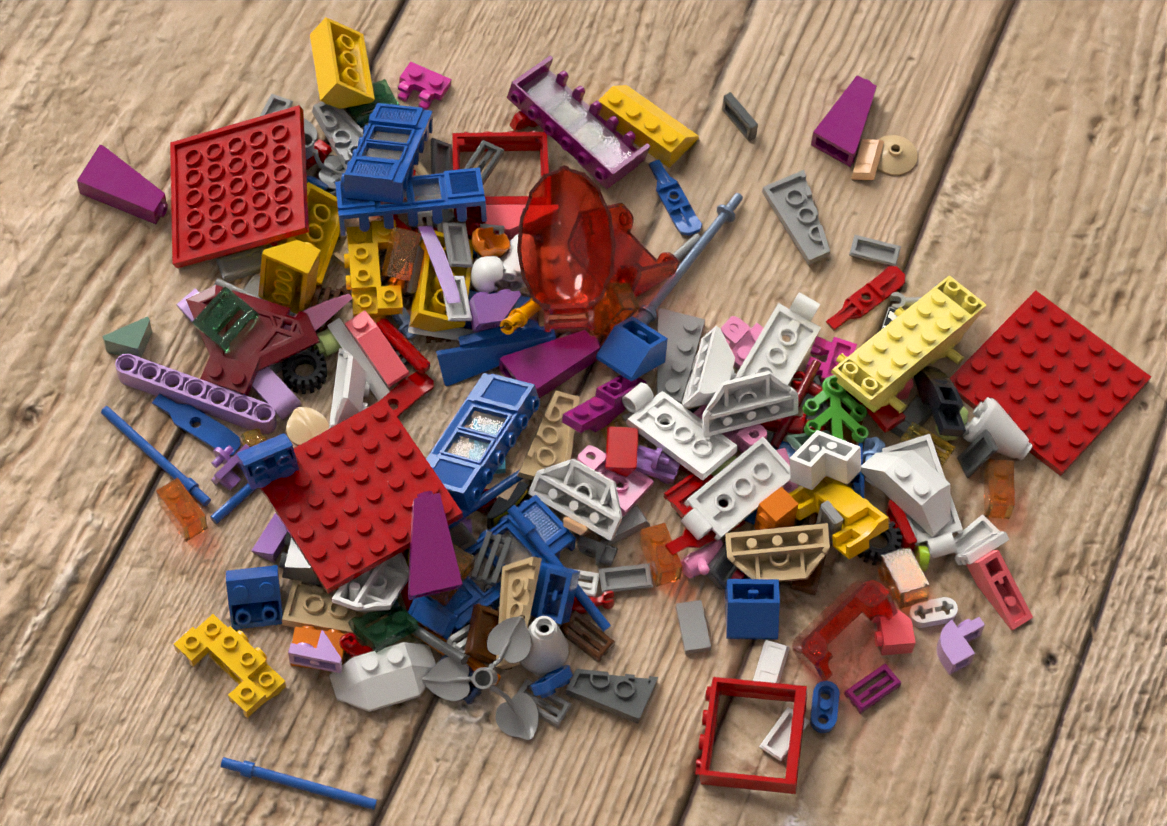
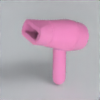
[680,539,723,579]

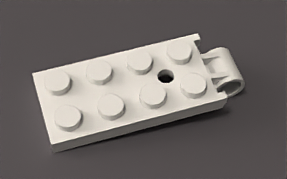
[733,292,821,385]
[622,383,737,480]
[882,434,963,559]
[681,437,791,541]

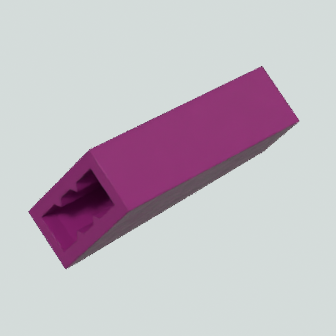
[811,75,877,168]
[77,145,168,225]
[499,330,601,398]
[408,491,462,600]

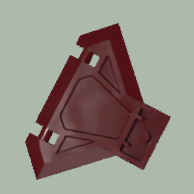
[186,285,320,396]

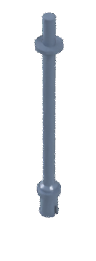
[635,193,743,325]

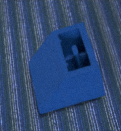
[596,316,668,381]
[236,433,299,490]
[530,561,580,624]
[226,565,283,630]
[725,579,780,639]

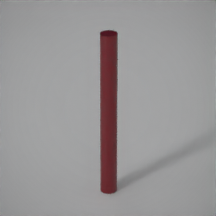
[770,359,821,449]

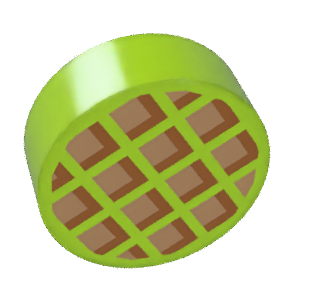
[913,546,930,571]

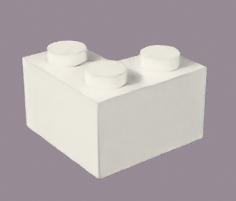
[789,430,861,490]

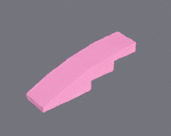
[284,294,352,331]

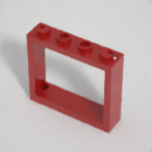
[452,131,550,218]
[695,677,807,794]

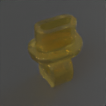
[241,428,267,447]

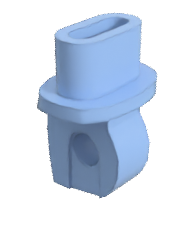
[391,307,417,340]
[863,437,885,462]

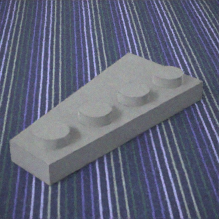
[312,102,390,170]
[762,170,830,265]
[657,308,705,404]

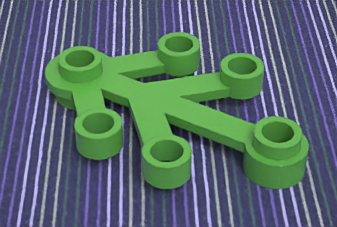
[803,375,869,443]

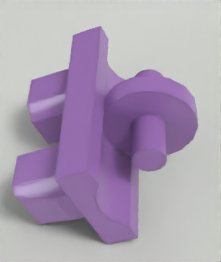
[211,444,250,490]
[635,445,681,484]

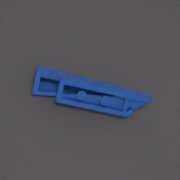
[436,319,556,386]

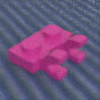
[398,61,452,110]
[804,336,857,383]

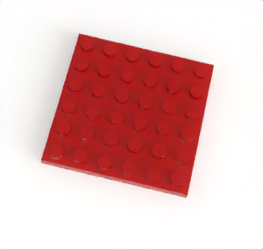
[170,105,309,268]
[950,290,1151,476]
[260,398,463,594]

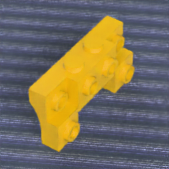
[344,220,403,318]
[788,476,889,559]
[174,614,286,718]

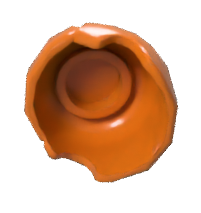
[472,227,510,258]

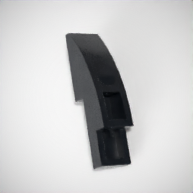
[914,366,966,437]

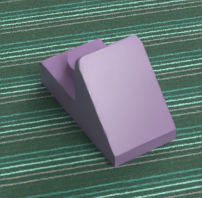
[288,630,342,673]

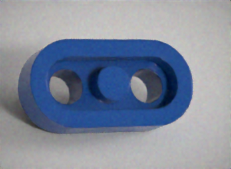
[530,665,573,698]
[810,681,840,733]

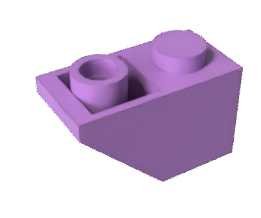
[469,289,521,332]

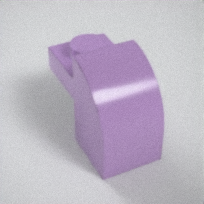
[937,617,985,675]

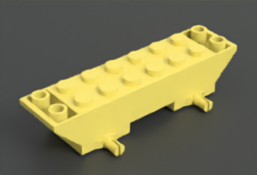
[831,276,986,413]

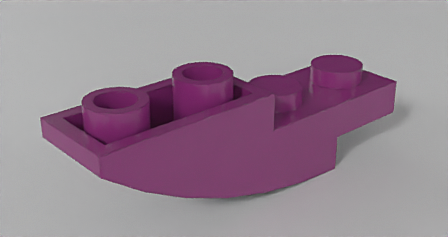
[562,375,647,433]

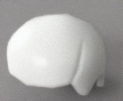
[471,256,503,294]

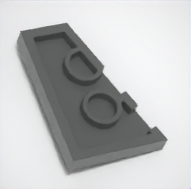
[565,669,658,724]

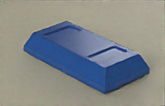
[406,597,459,640]

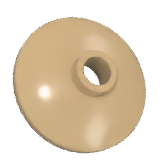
[877,135,918,176]

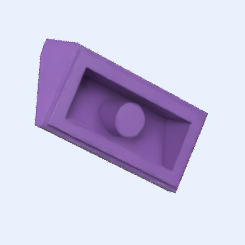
[252,513,287,563]

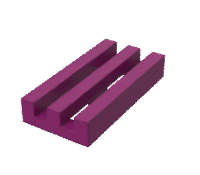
[844,663,902,714]

